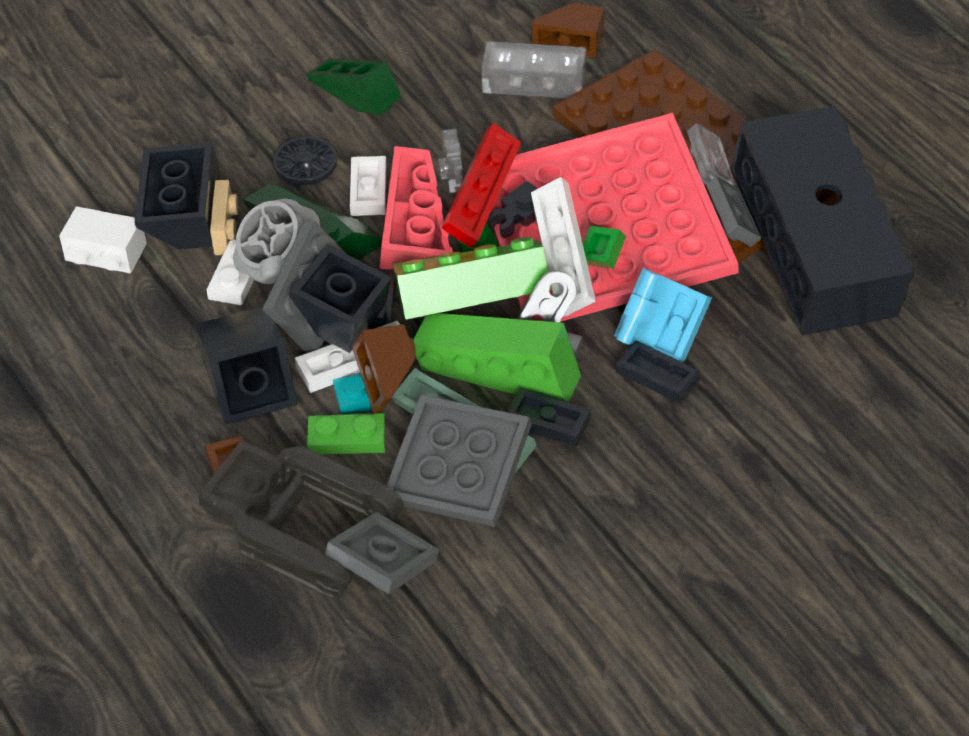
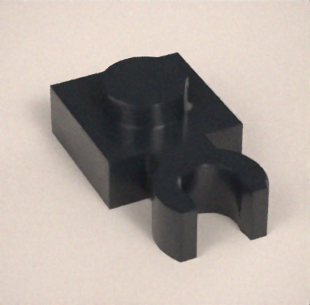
[487,181,538,238]

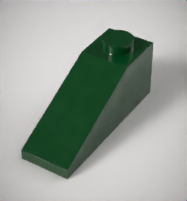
[306,58,402,115]

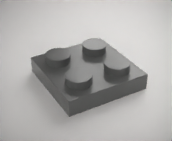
[325,512,439,594]

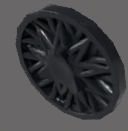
[274,136,337,185]

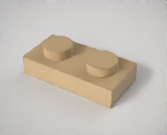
[210,180,238,255]

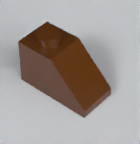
[532,3,605,58]
[352,324,416,414]

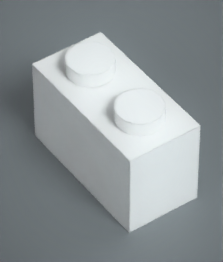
[59,206,147,273]

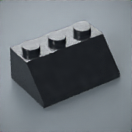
[134,143,220,249]

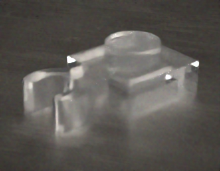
[438,129,463,193]

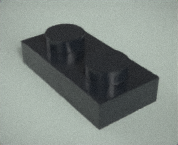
[507,388,591,447]

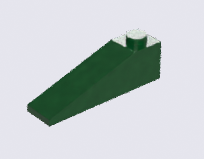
[243,183,383,260]

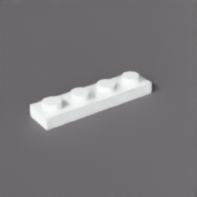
[531,177,596,317]

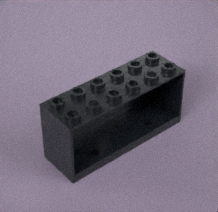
[731,106,914,335]

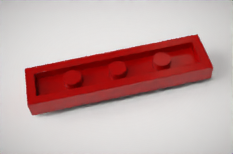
[441,123,522,248]

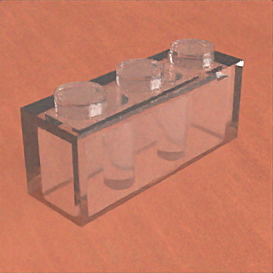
[482,41,586,98]

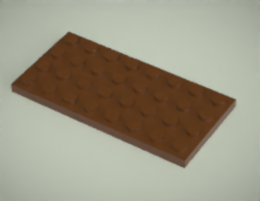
[552,49,838,263]

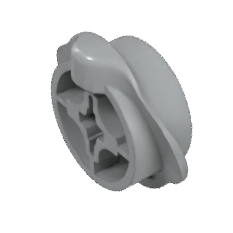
[233,199,320,284]

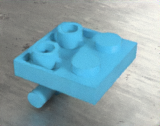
[614,268,712,363]

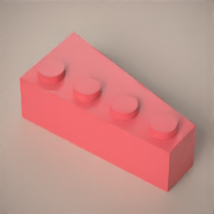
[379,146,453,269]

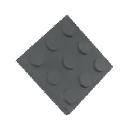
[383,395,532,527]

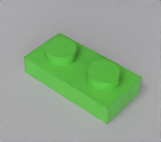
[307,413,385,455]

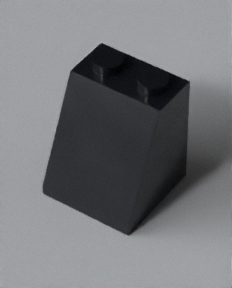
[194,306,298,425]

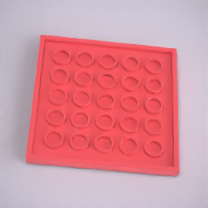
[491,113,739,322]

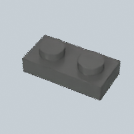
[706,176,761,247]

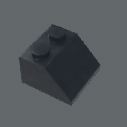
[289,244,392,353]

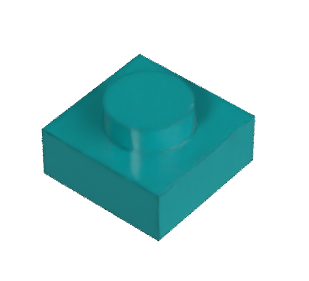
[333,374,372,415]

